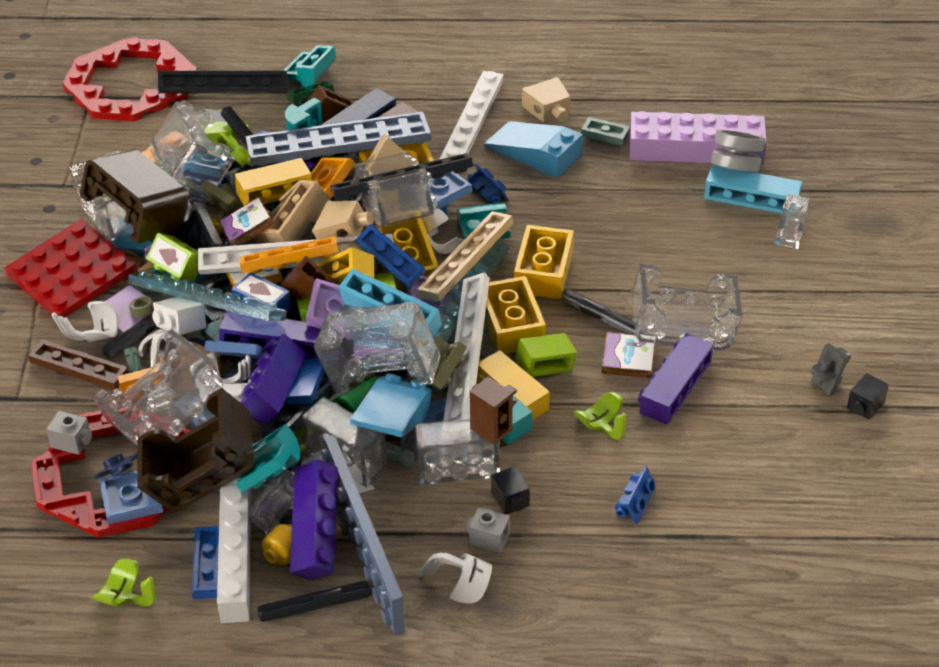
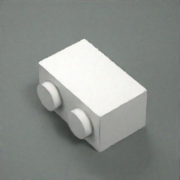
[152,296,206,335]

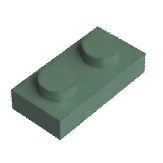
[581,117,630,146]

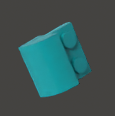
[283,45,336,88]
[285,98,322,130]
[457,203,511,240]
[236,424,300,492]

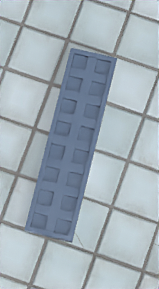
[246,112,431,166]
[321,435,405,636]

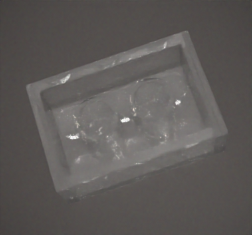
[302,397,387,488]
[415,419,500,485]

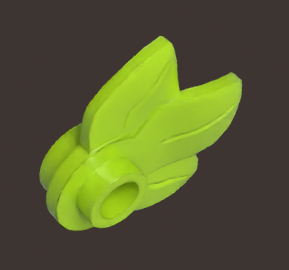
[219,132,251,167]

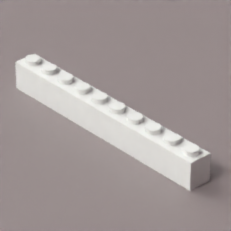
[217,383,252,623]

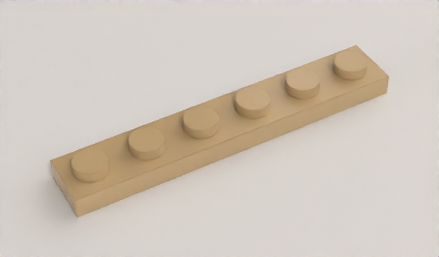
[417,211,513,302]

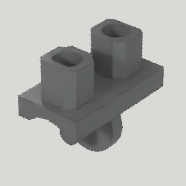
[810,343,851,396]

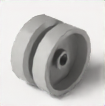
[710,129,765,172]

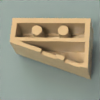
[247,180,330,244]

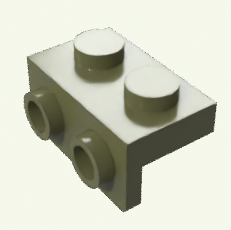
[200,180,242,215]
[411,337,467,393]

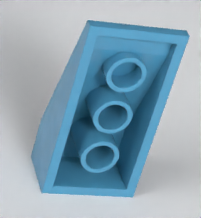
[484,121,583,178]
[349,374,433,437]

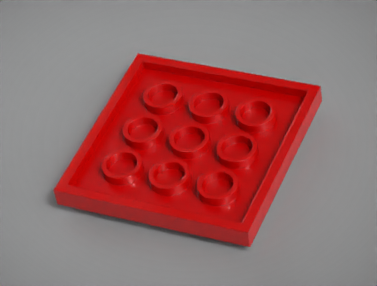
[4,218,138,318]

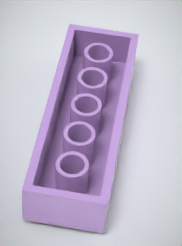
[630,111,766,165]

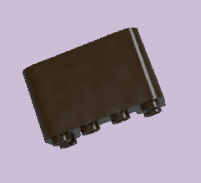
[80,150,189,244]
[137,387,254,510]

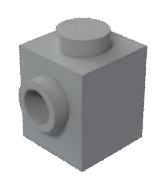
[46,411,92,455]
[466,507,510,554]

